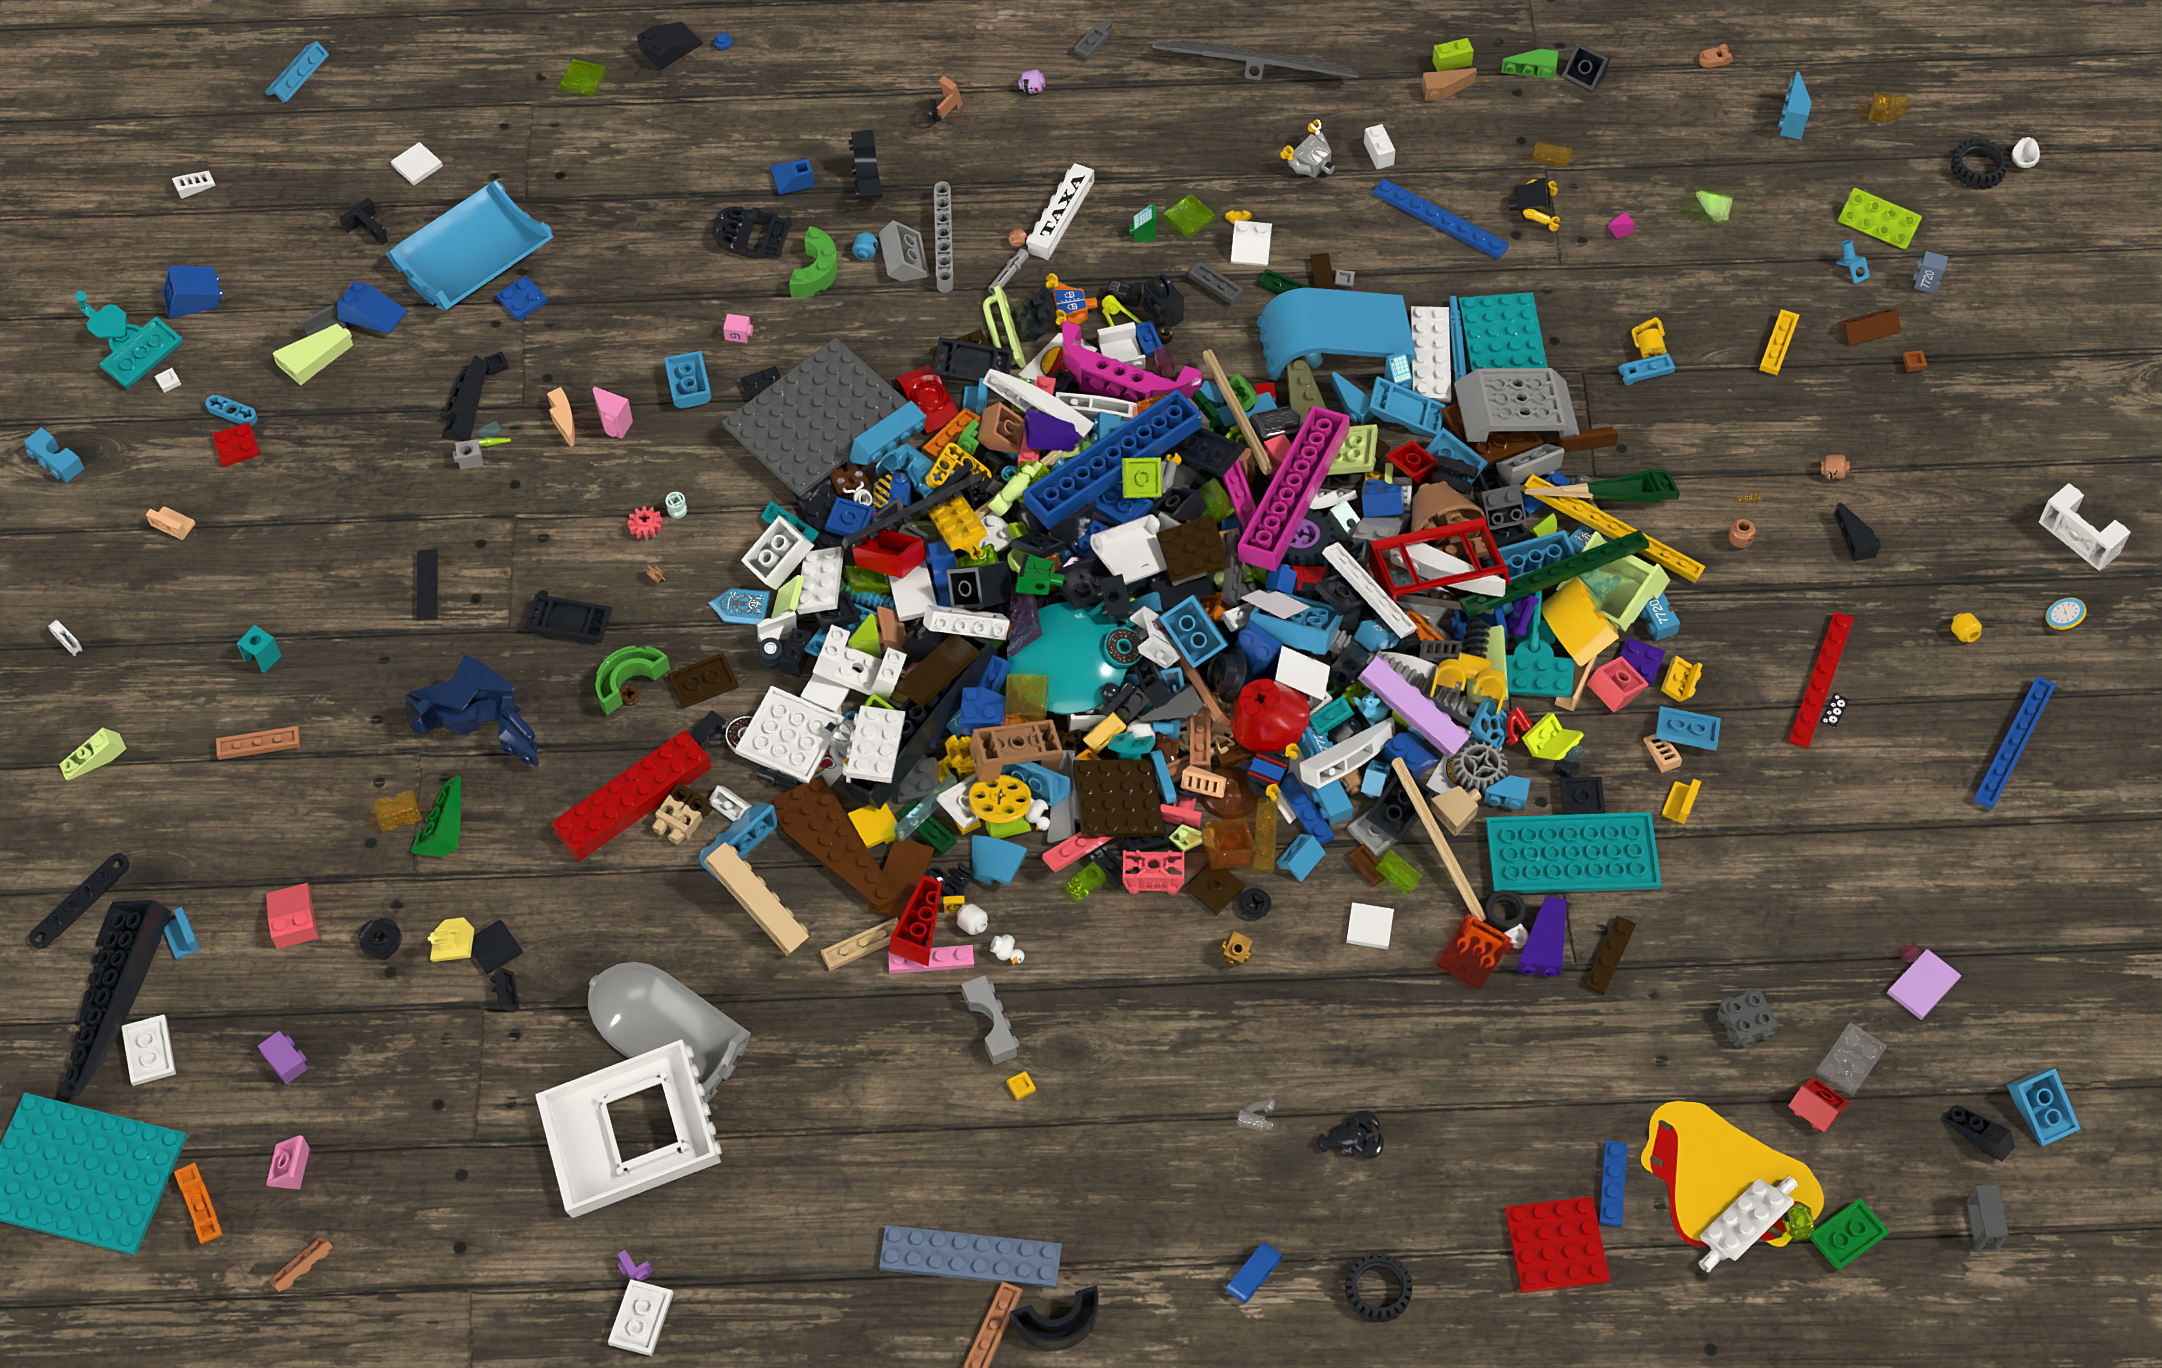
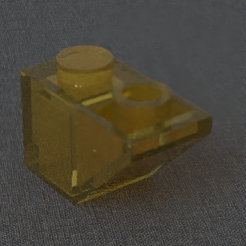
[1868,92,1910,123]

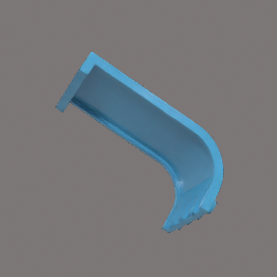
[1257,288,1416,381]

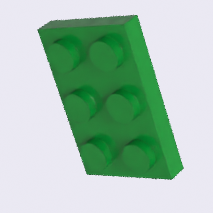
[1809,1198,1890,1272]

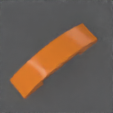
[174,1163,223,1245]

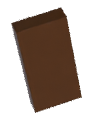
[1347,844,1390,887]

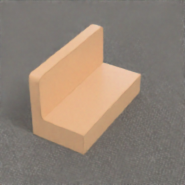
[146,507,195,540]

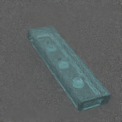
[894,774,957,842]

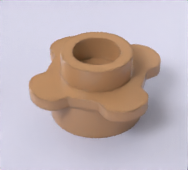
[646,565,666,583]

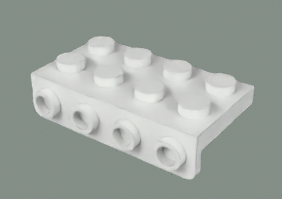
[843,706,905,783]

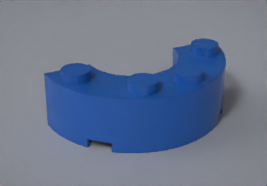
[925,541,957,608]

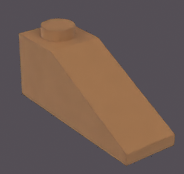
[1422,68,1477,101]

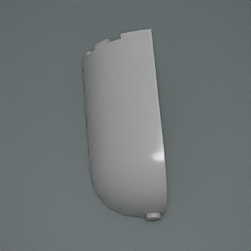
[588,962,751,1103]

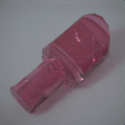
[1153,347,1176,382]

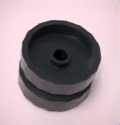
[1429,455,1479,495]

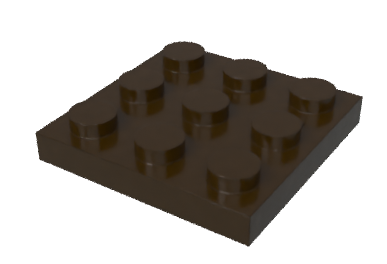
[1156,514,1230,586]

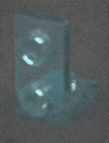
[1578,568,1622,600]

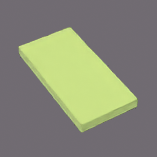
[1466,625,1508,706]

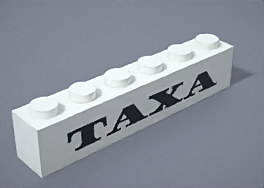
[1026,163,1094,260]

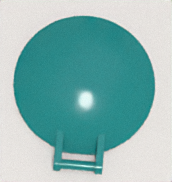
[1007,596,1139,715]

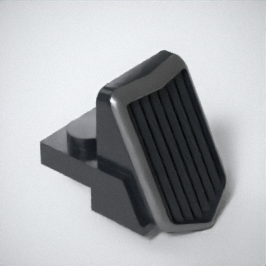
[1249,406,1302,445]

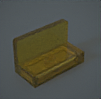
[1533,142,1572,167]

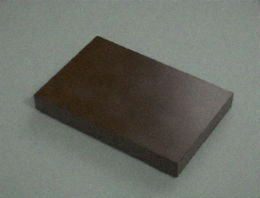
[667,653,739,709]

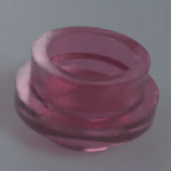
[1900,943,1922,962]

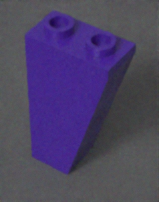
[1517,897,1566,977]

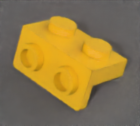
[1661,656,1702,702]

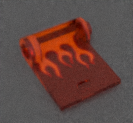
[1436,914,1514,990]

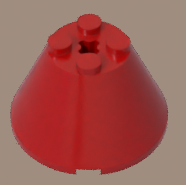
[1229,678,1310,754]

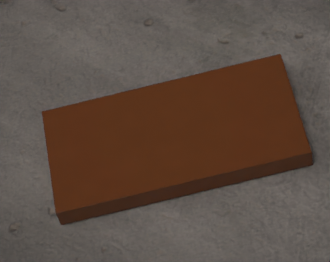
[868,837,935,920]

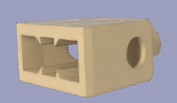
[1429,786,1481,836]

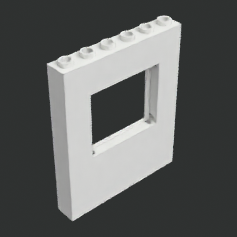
[535,1039,722,1218]

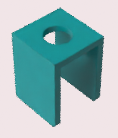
[237,625,281,673]

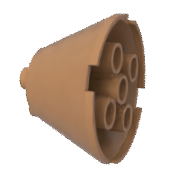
[1411,481,1486,547]

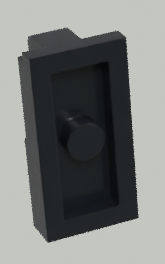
[490,967,520,1013]

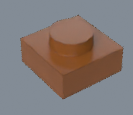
[1903,350,1927,372]

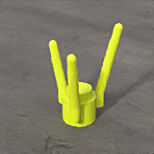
[1102,295,1143,327]

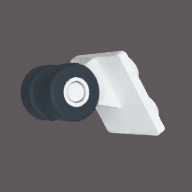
[757,611,797,669]

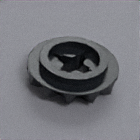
[1238,888,1271,920]

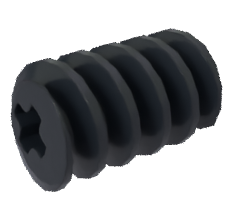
[1462,617,1491,659]

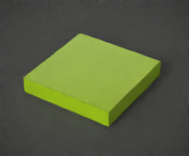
[1122,458,1162,498]

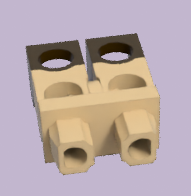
[652,782,713,845]

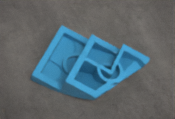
[972,835,1027,886]

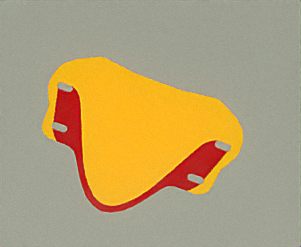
[1641,1101,1824,1247]

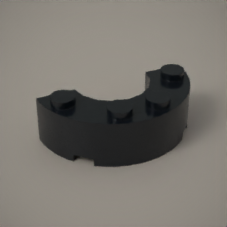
[848,130,882,201]
[1010,1285,1099,1351]

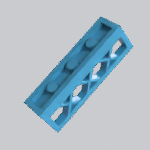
[265,41,329,103]

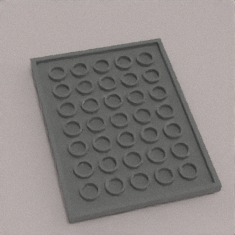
[722,337,908,497]

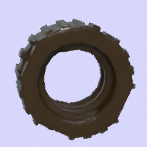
[1156,325,1173,344]

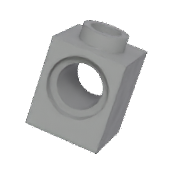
[453,439,483,469]

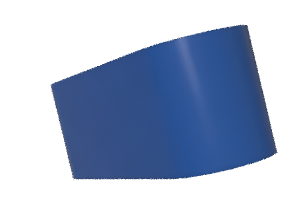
[1226,1242,1283,1304]

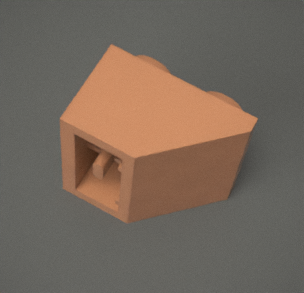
[874,606,910,657]

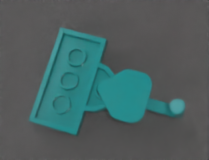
[75,291,184,389]
[1506,590,1574,698]

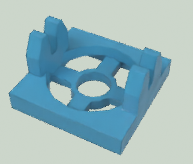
[1468,696,1508,750]

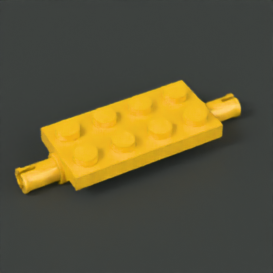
[928,496,988,560]

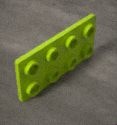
[1838,188,1922,250]

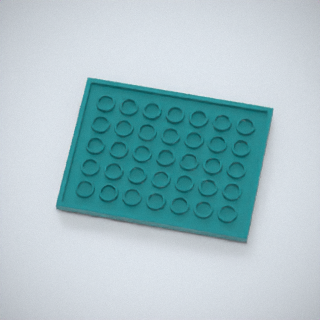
[0,1093,188,1256]

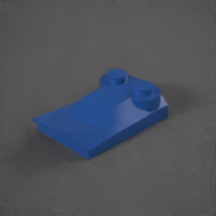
[1234,620,1283,687]

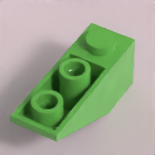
[1501,49,1558,79]

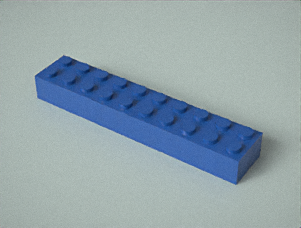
[1023,389,1202,530]

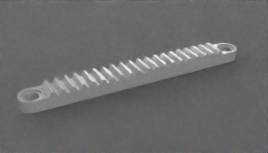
[1329,629,1479,726]

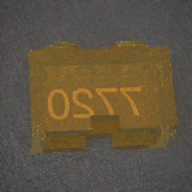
[373,790,422,832]

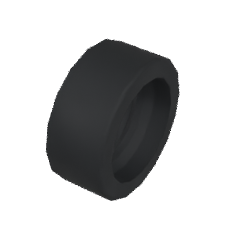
[1485,890,1526,932]

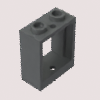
[1966,1183,2009,1252]

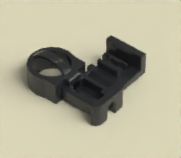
[925,862,974,896]

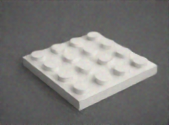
[735,686,844,783]

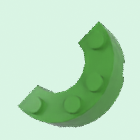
[789,226,838,298]
[595,646,670,715]

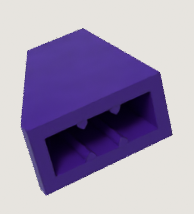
[1023,409,1079,451]

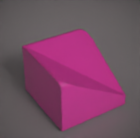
[1608,212,1635,239]

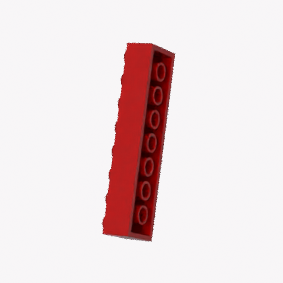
[551,730,712,862]

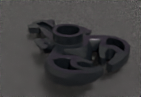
[1317,1110,1384,1159]

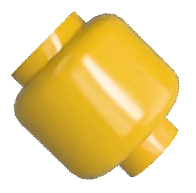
[1951,613,1982,642]

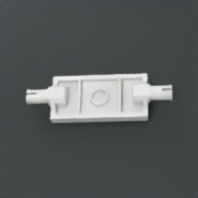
[1699,1176,1798,1272]

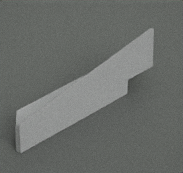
[1047,750,1080,844]

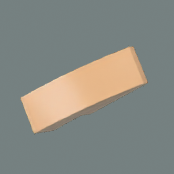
[547,387,575,447]

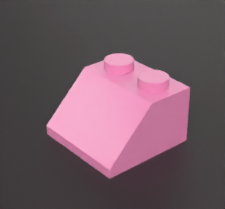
[593,387,633,439]

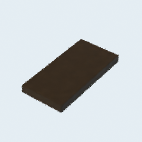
[895,633,980,708]

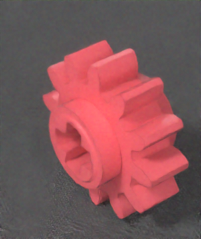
[628,506,663,540]

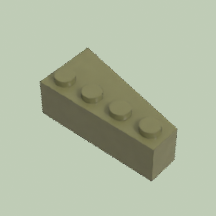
[1286,357,1326,427]

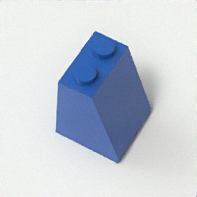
[162,265,222,319]

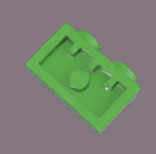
[957,420,979,463]

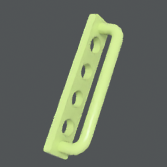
[983,285,1026,368]

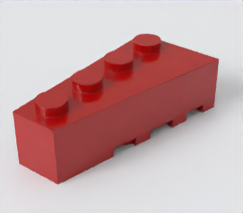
[889,875,942,967]

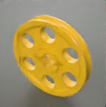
[969,775,1031,823]

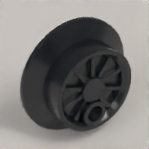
[1206,647,1247,703]

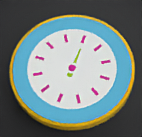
[2046,598,2086,630]

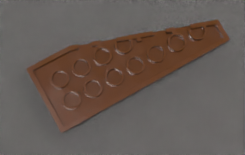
[767,775,898,910]

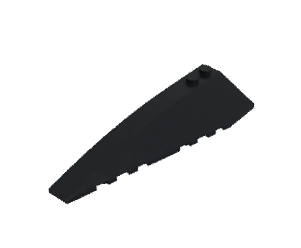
[62,900,172,1096]

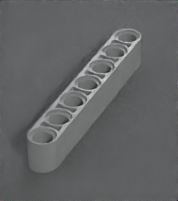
[934,181,954,293]

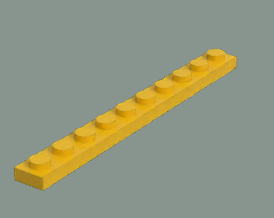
[1522,474,1705,583]

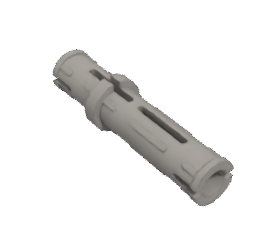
[988,249,1029,295]

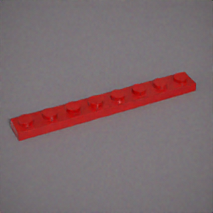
[1788,611,1854,749]

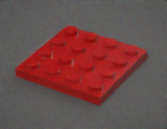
[1505,1196,1610,1294]

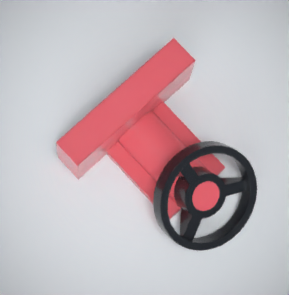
[1161,782,1202,829]

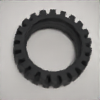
[1951,138,2009,190]
[1345,1253,1412,1323]

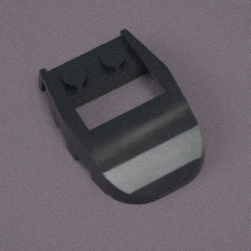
[712,206,792,259]

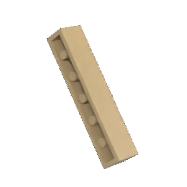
[704,842,809,957]

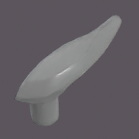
[1427,617,1453,641]

